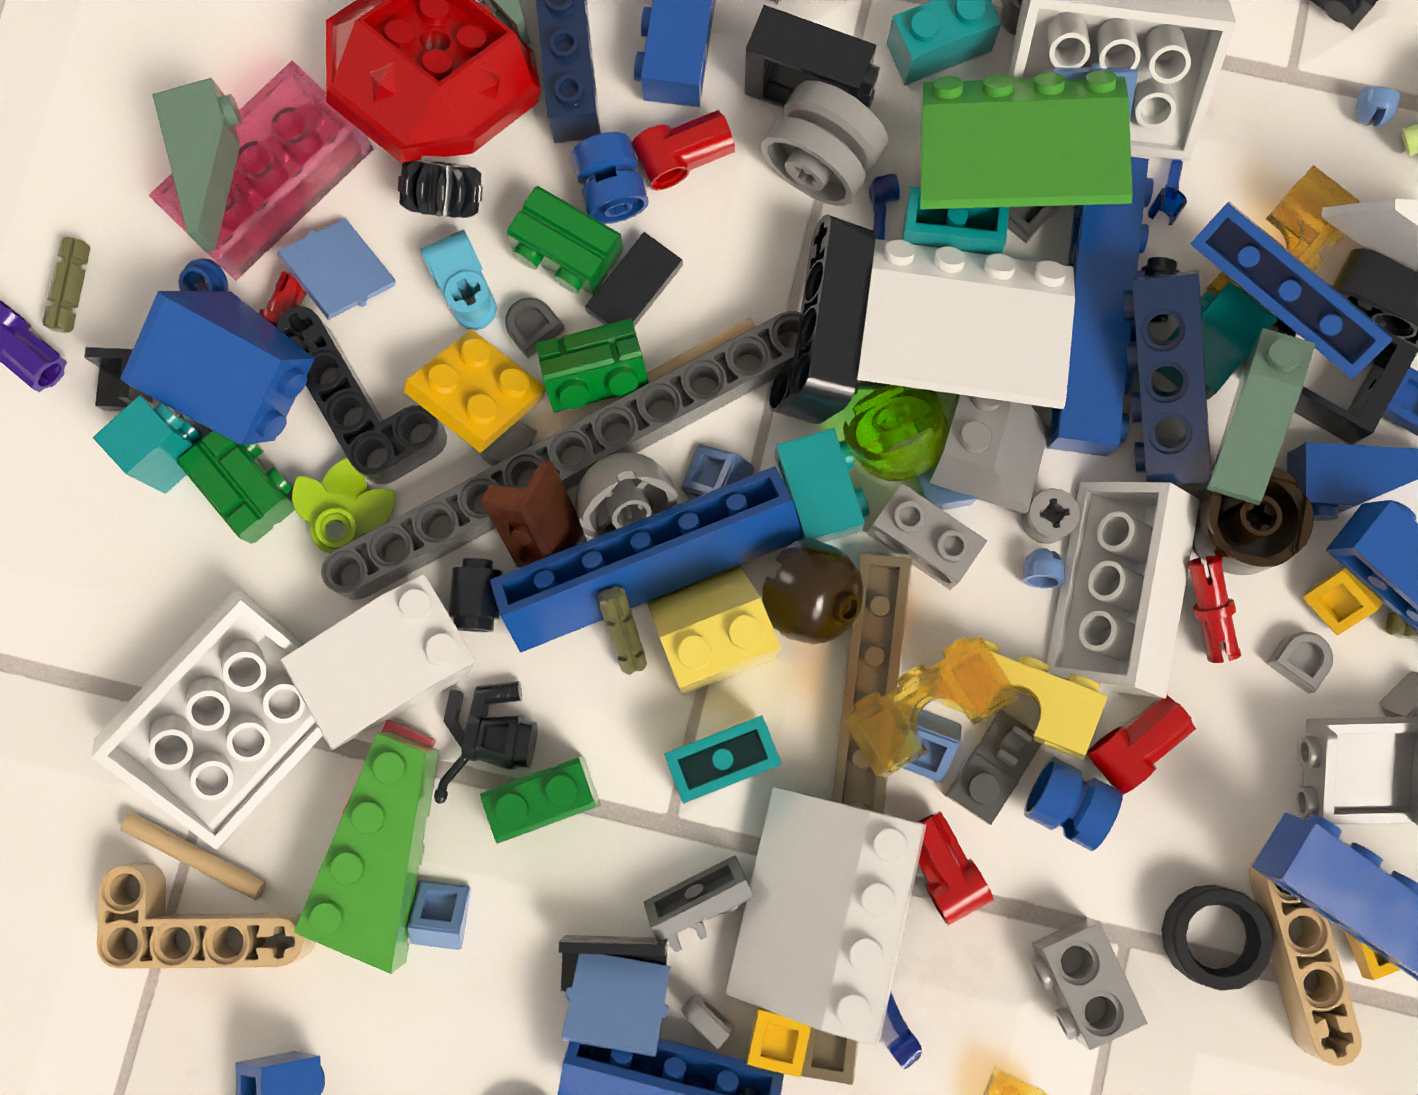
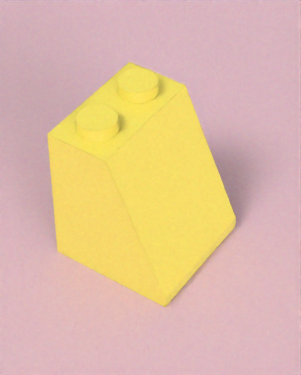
[647,565,781,695]

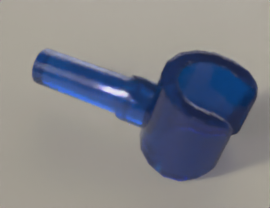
[1147,159,1187,226]
[869,173,900,240]
[886,992,922,1069]

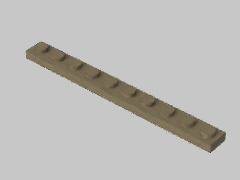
[801,553,912,1085]

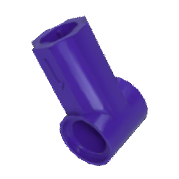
[0,300,68,393]

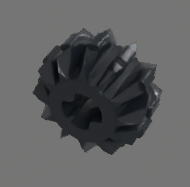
[398,159,483,218]

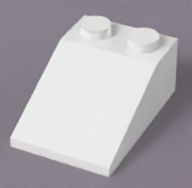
[1321,198,1418,272]
[281,574,476,750]

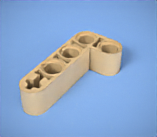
[1248,842,1362,1066]
[96,862,316,969]

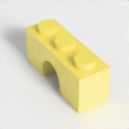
[934,637,1108,760]

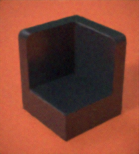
[84,347,153,411]

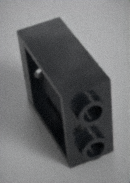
[745,5,880,109]
[1273,316,1418,445]

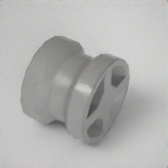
[1021,488,1080,544]

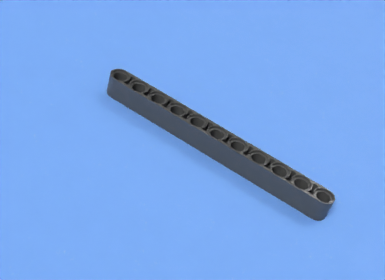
[321,311,800,600]

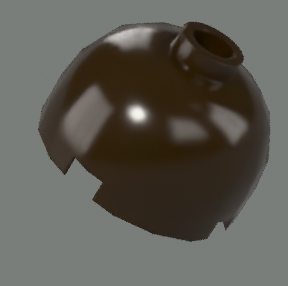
[762,538,863,645]

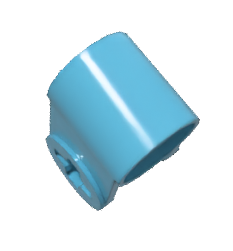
[420,229,497,330]

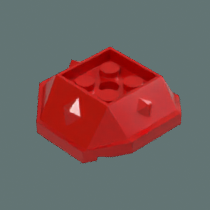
[326,0,541,163]

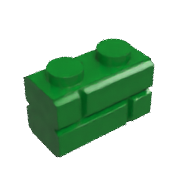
[506,185,624,295]
[535,318,649,413]
[177,430,295,544]
[480,757,601,844]

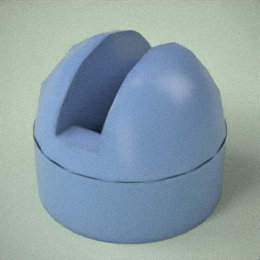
[1356,86,1401,127]
[1022,548,1065,588]

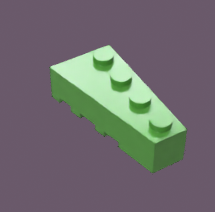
[293,731,439,974]

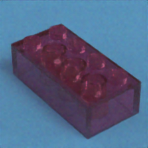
[148,61,374,281]

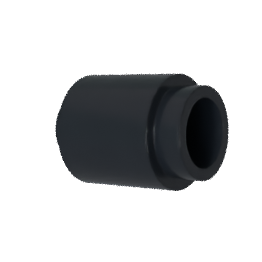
[449,558,503,632]

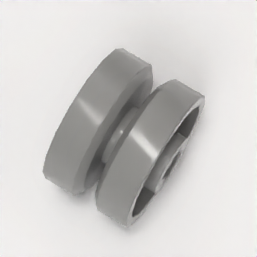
[761,81,889,206]

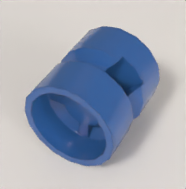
[570,132,649,224]
[1024,756,1123,852]

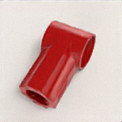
[632,110,735,191]
[1086,695,1196,795]
[917,811,994,926]

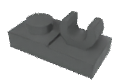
[945,710,1042,825]
[643,855,754,952]

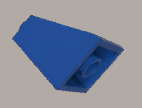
[120,291,315,445]

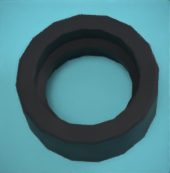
[1161,885,1274,991]

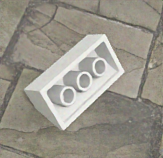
[1046,482,1200,699]

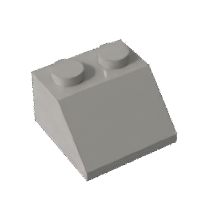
[929,394,1049,515]

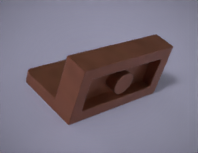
[481,461,583,568]

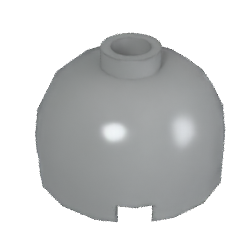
[575,452,679,541]

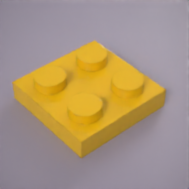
[404,329,546,453]

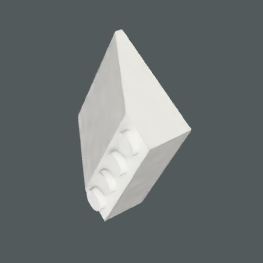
[1009,0,1236,161]
[857,239,1075,409]
[91,588,323,849]
[725,787,927,1046]

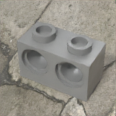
[868,483,988,590]
[1031,917,1148,1051]

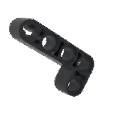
[769,214,875,425]
[1332,248,1418,348]
[277,306,447,485]

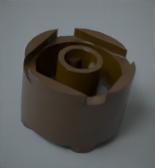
[1193,467,1314,575]

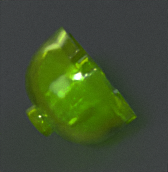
[843,385,948,482]

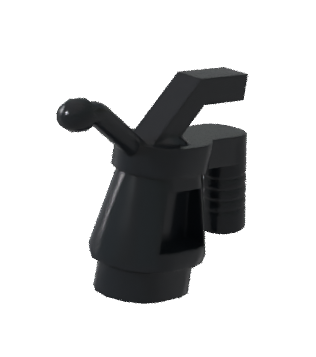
[434,681,538,804]

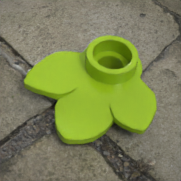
[292,457,395,554]

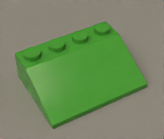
[920,70,1132,209]

